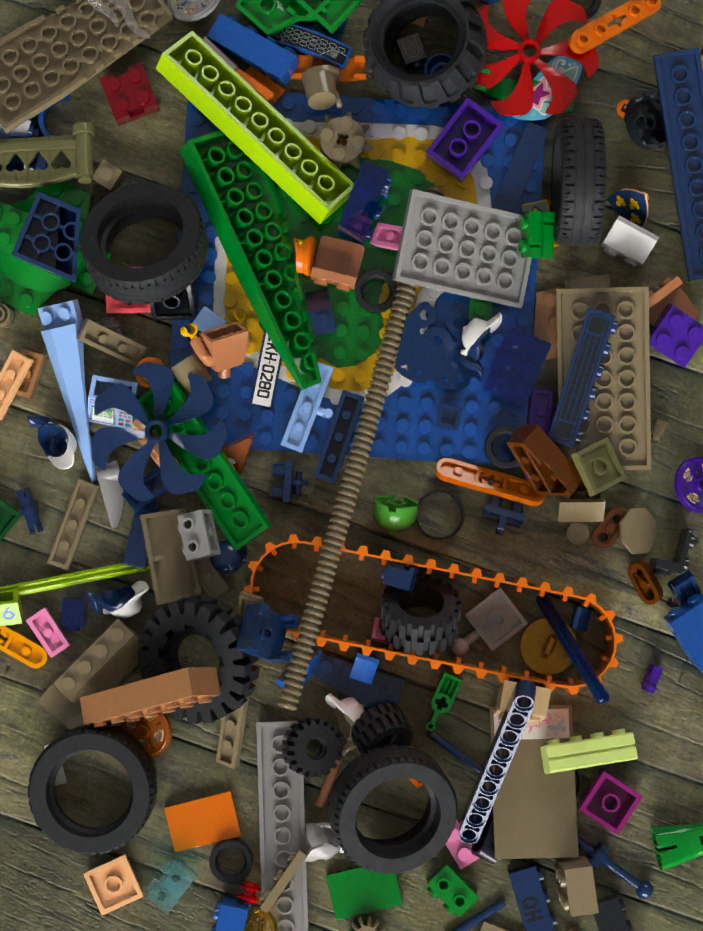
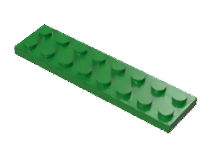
[138,379,272,551]

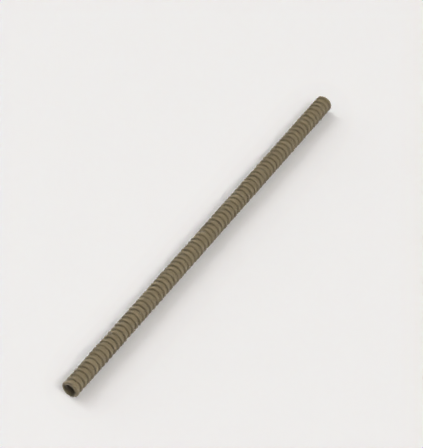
[277,187,445,711]

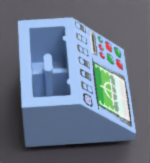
[87,375,141,429]

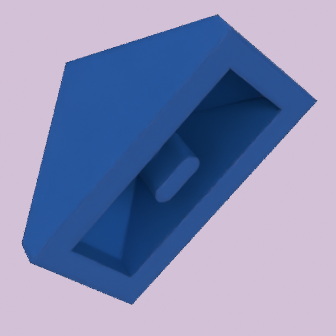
[349,651,380,685]

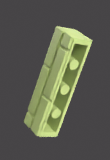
[540,729,638,774]

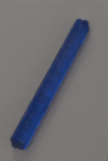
[536,593,610,705]

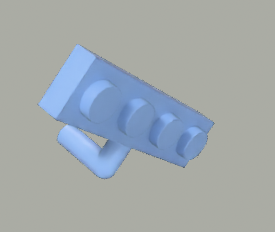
[281,362,334,453]

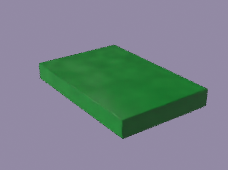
[326,866,403,920]

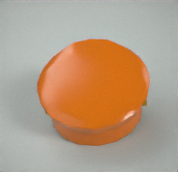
[293,235,317,276]

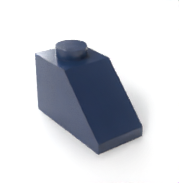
[305,288,337,337]

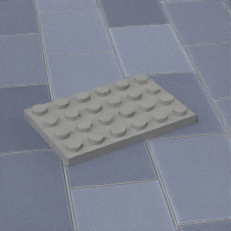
[392,189,532,309]

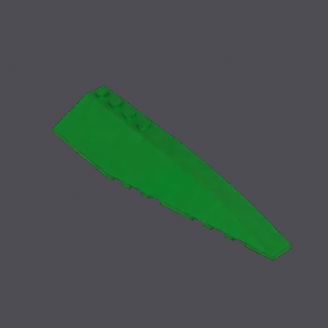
[179,130,322,391]

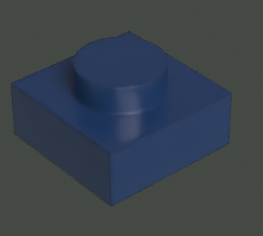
[435,403,463,431]

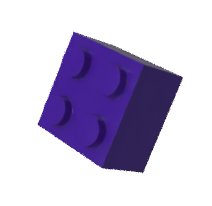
[649,303,703,368]

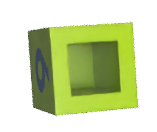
[0,588,22,626]

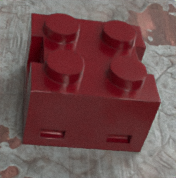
[99,62,160,126]

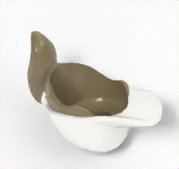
[325,693,365,756]

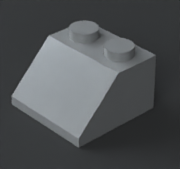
[600,215,659,268]

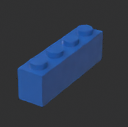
[206,13,300,85]

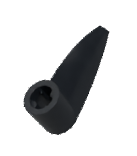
[471,807,498,864]

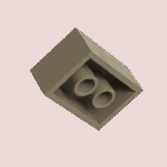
[554,855,599,917]

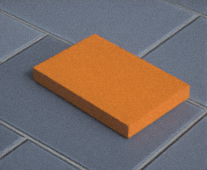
[164,790,242,852]

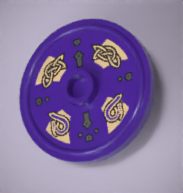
[674,457,703,514]

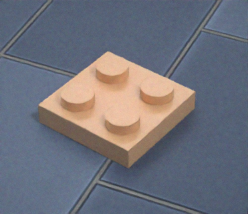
[83,853,144,915]

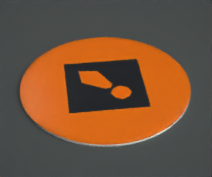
[617,100,630,118]

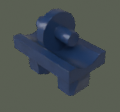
[271,461,308,503]

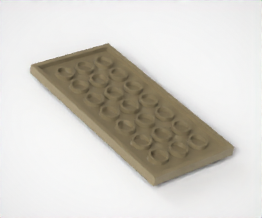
[556,286,652,470]

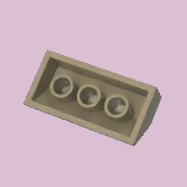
[53,618,145,709]

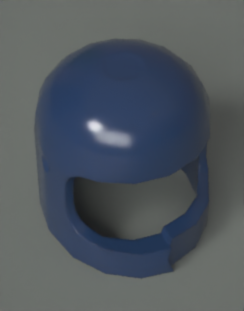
[210,539,248,574]

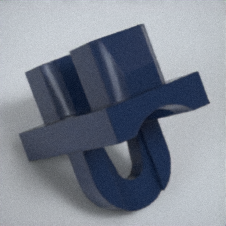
[481,496,526,536]

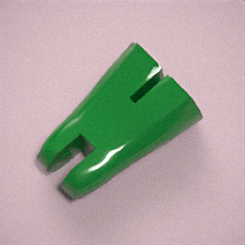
[650,823,703,871]

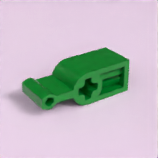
[425,671,463,732]

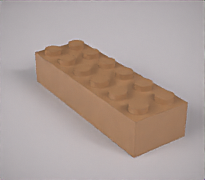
[80,667,221,728]

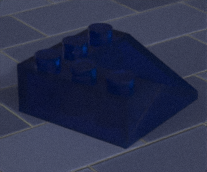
[338,160,392,246]

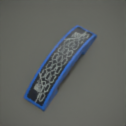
[263,24,353,70]

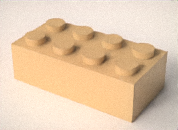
[494,680,551,726]

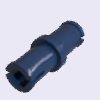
[16,487,44,535]

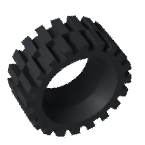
[379,575,462,655]

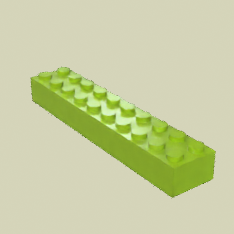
[156,31,356,224]

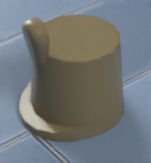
[301,65,343,110]
[170,353,213,398]

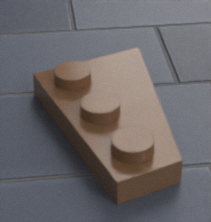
[531,287,559,364]

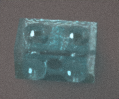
[146,857,198,914]

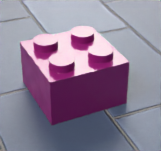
[576,768,643,835]

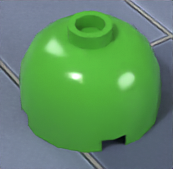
[373,495,418,534]

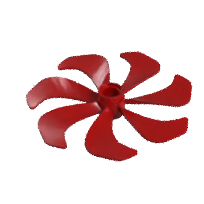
[475,0,599,116]

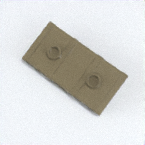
[140,508,201,606]

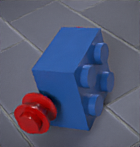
[211,881,262,931]

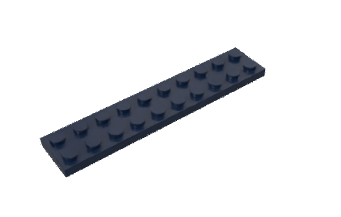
[652,47,703,281]

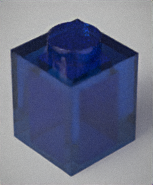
[61,598,88,631]

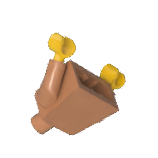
[180,309,251,379]

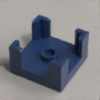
[236,603,300,663]

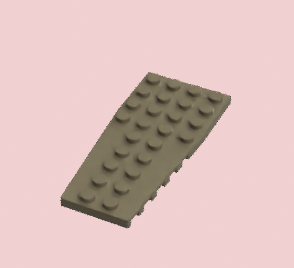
[0,0,173,133]

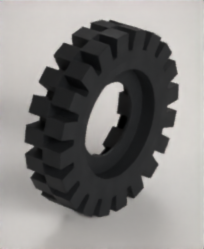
[138,595,259,724]

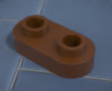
[591,508,626,549]
[628,560,663,605]

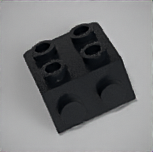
[649,529,695,576]

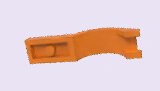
[267,55,367,83]

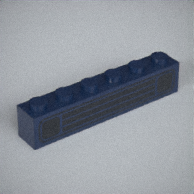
[548,308,618,448]

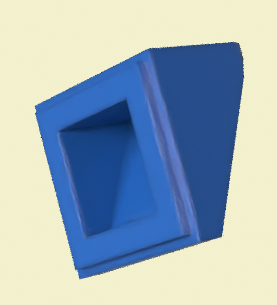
[570,606,591,632]

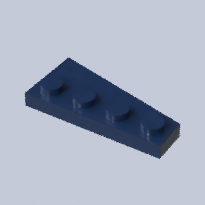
[312,653,405,709]

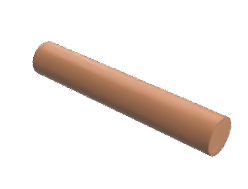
[315,757,343,808]

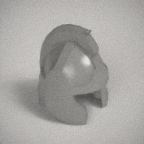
[305,822,344,862]

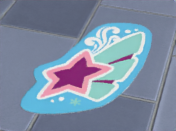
[512,56,582,120]

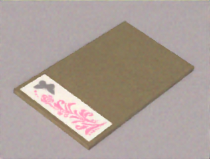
[489,704,579,860]

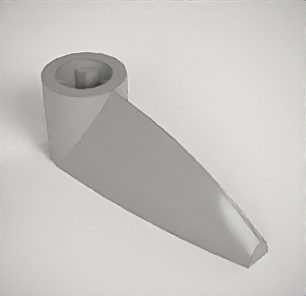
[95,460,124,528]

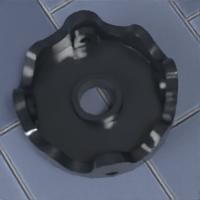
[624,90,666,150]

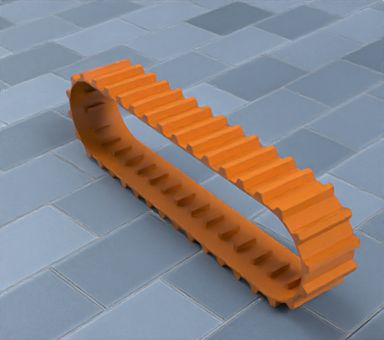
[244,534,623,695]

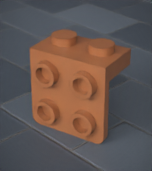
[310,236,365,291]
[649,276,700,326]

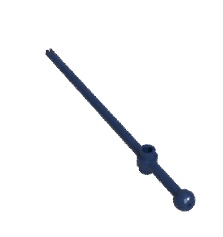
[427,731,653,899]

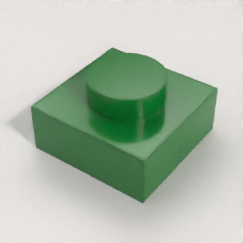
[468,298,493,321]

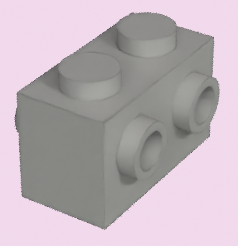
[177,509,221,561]

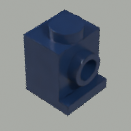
[381,563,419,593]

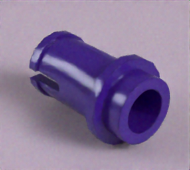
[640,664,663,694]

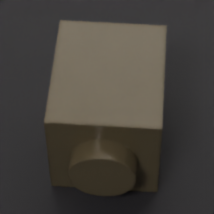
[92,159,125,193]

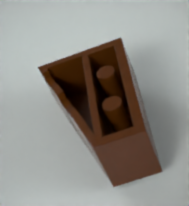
[507,425,582,496]

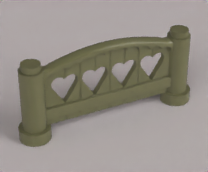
[0,122,95,188]

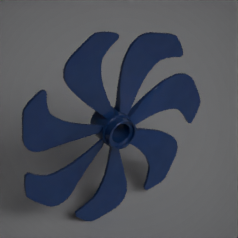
[92,362,228,501]

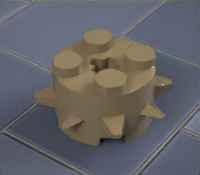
[312,111,373,169]

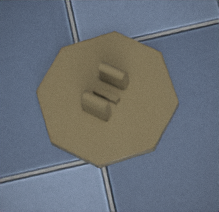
[619,508,658,554]

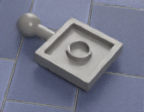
[451,587,528,656]

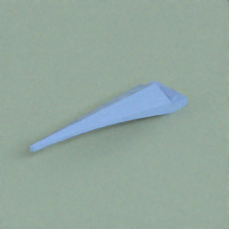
[38,299,97,483]

